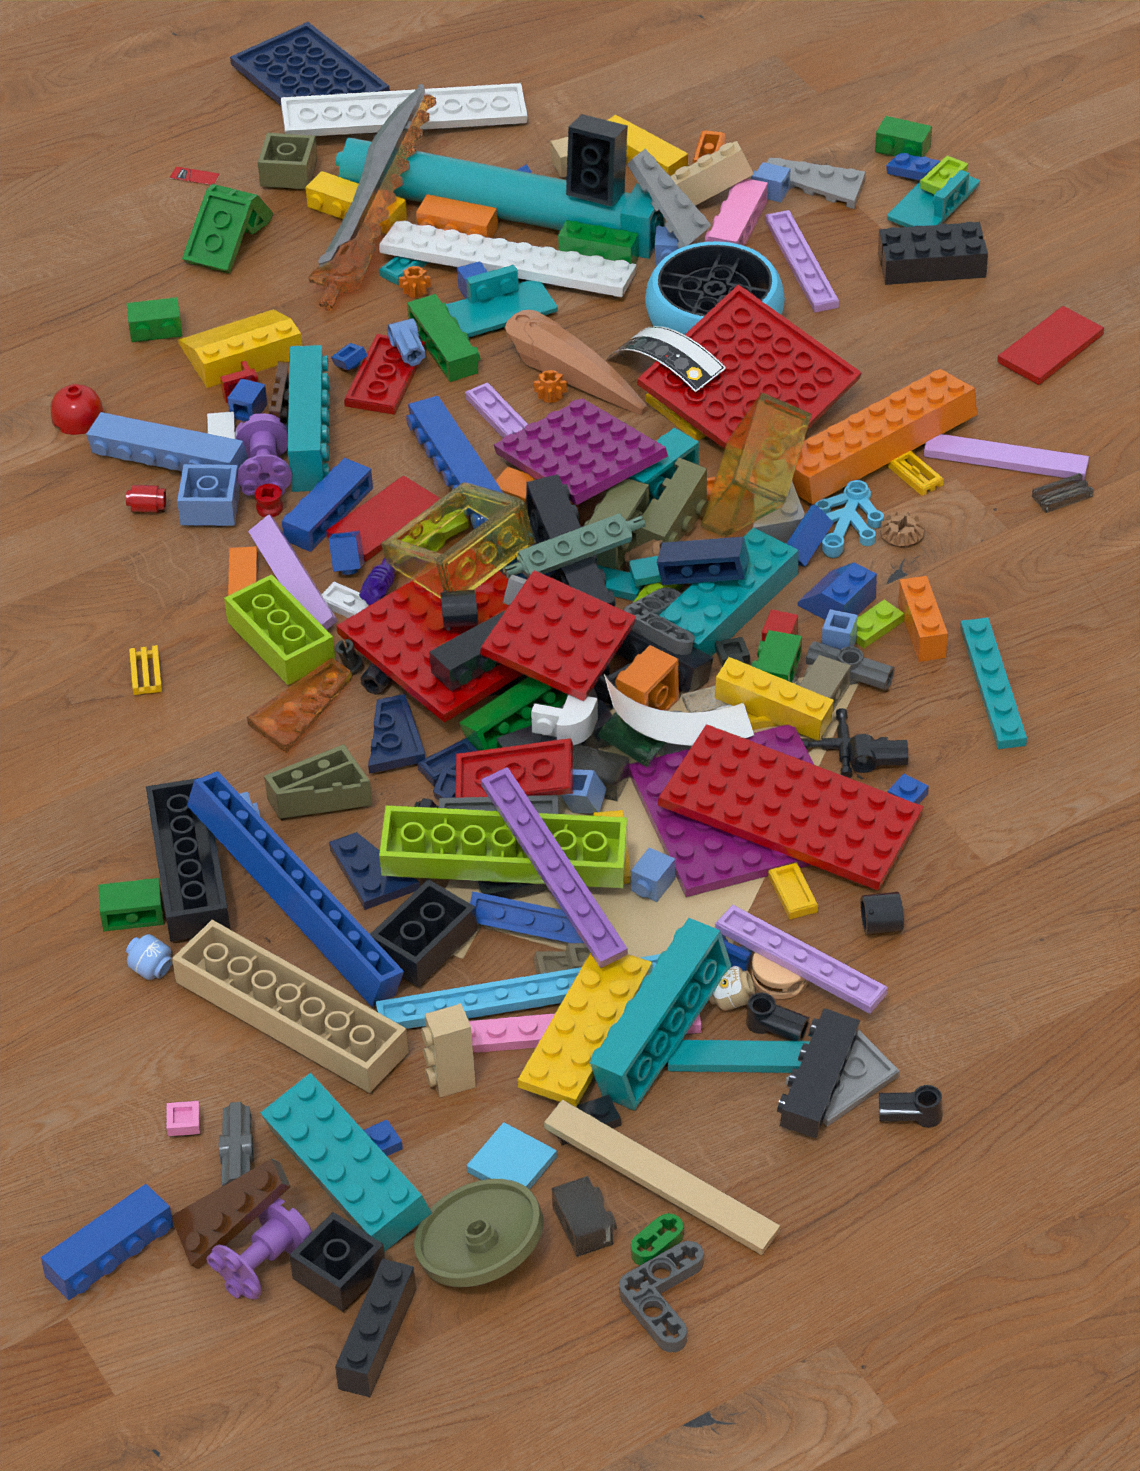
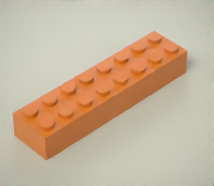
[775,369,977,505]

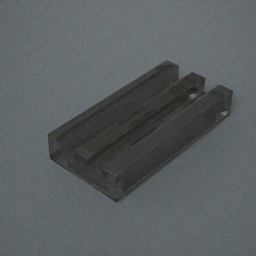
[1032,473,1094,513]

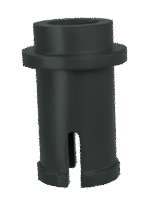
[335,639,363,675]

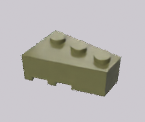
[636,457,709,546]
[264,744,372,819]

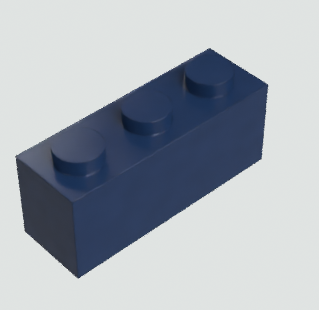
[657,537,749,585]

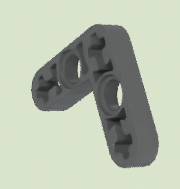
[624,588,695,655]
[619,1241,704,1352]

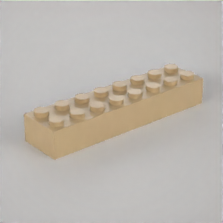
[172,920,409,1093]

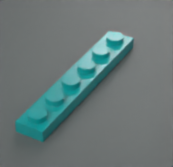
[960,617,1027,749]

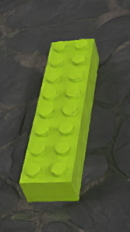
[379,805,627,888]

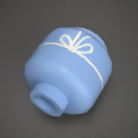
[126,934,173,980]

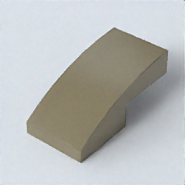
[533,943,590,974]

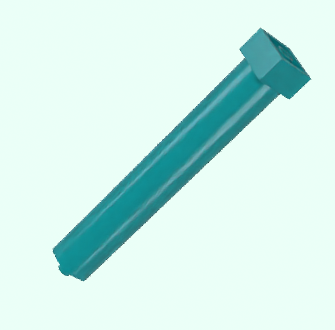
[336,138,665,259]

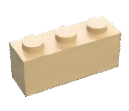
[670,141,754,205]
[421,1004,476,1098]

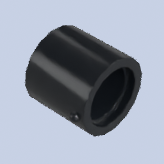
[440,589,478,631]
[860,891,904,935]

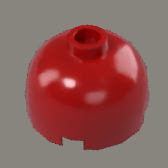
[50,384,103,435]

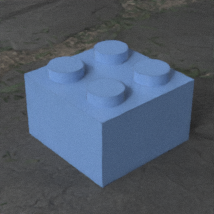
[177,464,240,526]

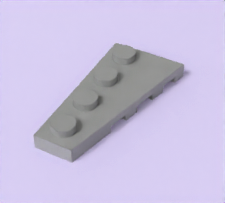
[627,149,711,249]
[767,157,865,209]

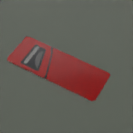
[170,167,220,185]

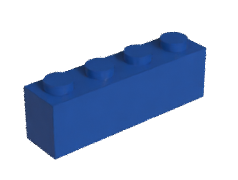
[282,458,373,552]
[41,1184,173,1300]

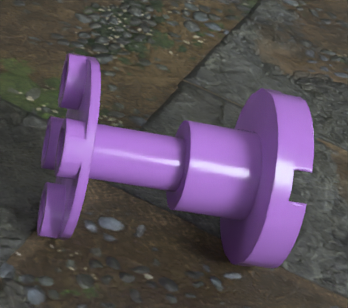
[235,413,292,496]
[207,1198,312,1299]

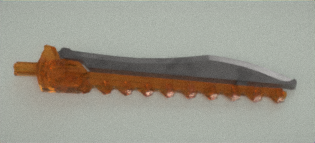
[308,84,437,311]

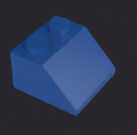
[797,562,877,620]

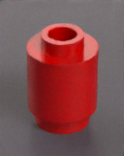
[126,485,166,513]

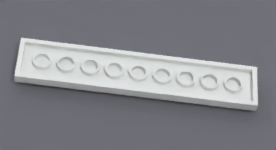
[281,83,527,136]
[379,221,637,297]

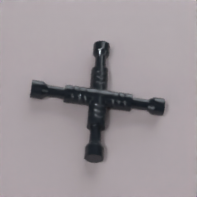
[801,708,888,778]

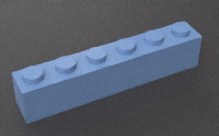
[86,412,248,471]

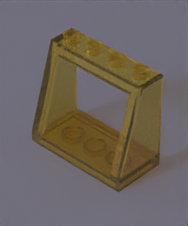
[700,392,812,537]
[381,482,535,599]

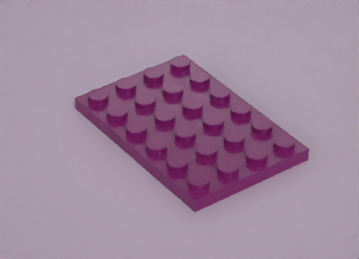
[494,398,668,505]

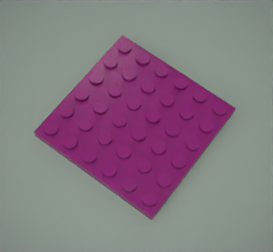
[628,725,814,897]

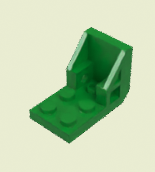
[182,184,273,273]

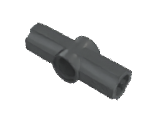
[806,641,895,690]
[219,1102,254,1186]

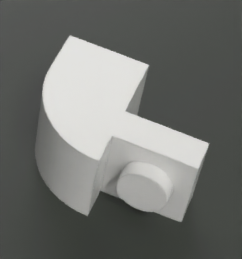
[531,695,598,745]

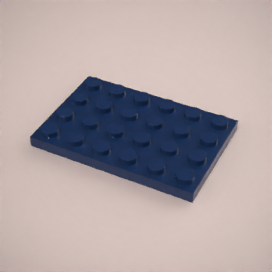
[230,22,390,105]

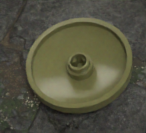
[414,1179,544,1287]

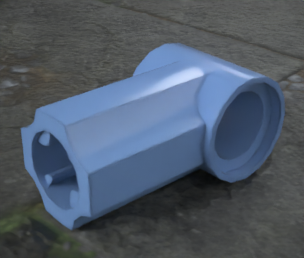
[387,318,425,366]

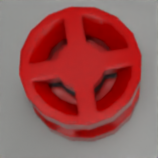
[254,484,283,517]

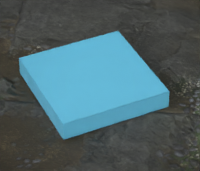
[467,1122,557,1190]

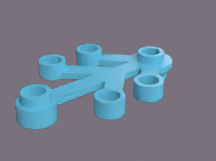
[815,480,884,558]

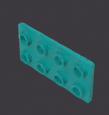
[887,170,980,227]
[446,265,558,337]

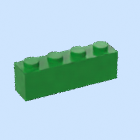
[407,294,480,382]
[459,677,569,751]

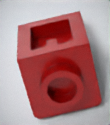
[220,361,258,403]

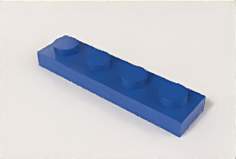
[470,891,584,943]

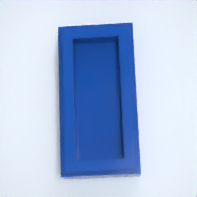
[786,505,834,566]

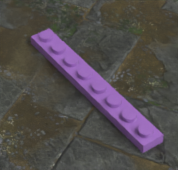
[481,767,628,968]

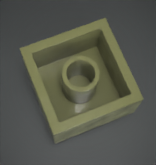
[258,133,317,189]

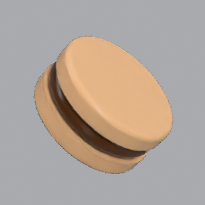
[752,952,808,999]

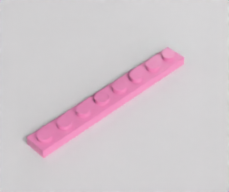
[469,1013,701,1053]

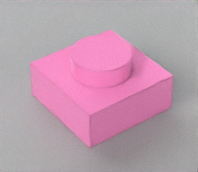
[167,1101,200,1136]

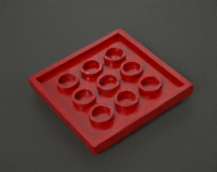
[480,570,636,701]

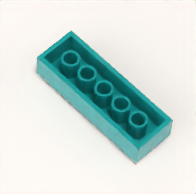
[288,345,331,492]
[659,527,799,656]
[590,918,731,1110]
[260,1073,432,1252]

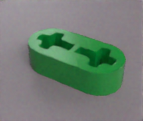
[631,1213,684,1266]

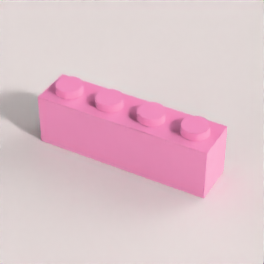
[705,178,768,246]

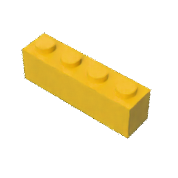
[608,115,688,176]
[306,171,407,234]
[714,657,834,740]

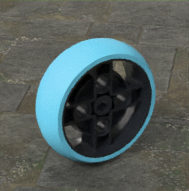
[645,241,785,335]

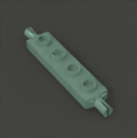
[503,513,646,578]

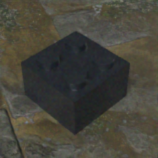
[289,1212,385,1312]

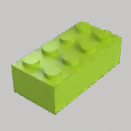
[224,574,336,685]

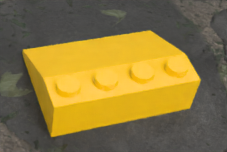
[178,309,302,388]

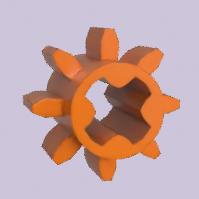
[399,266,431,298]
[534,370,567,403]

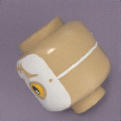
[709,966,755,1011]

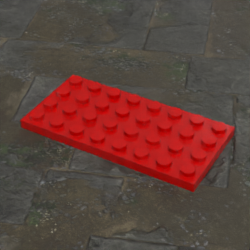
[658,724,924,891]

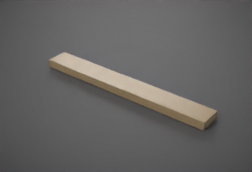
[544,1100,780,1255]

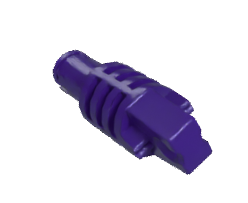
[359,555,400,606]

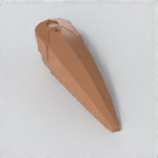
[505,310,648,415]

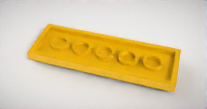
[518,953,653,1107]

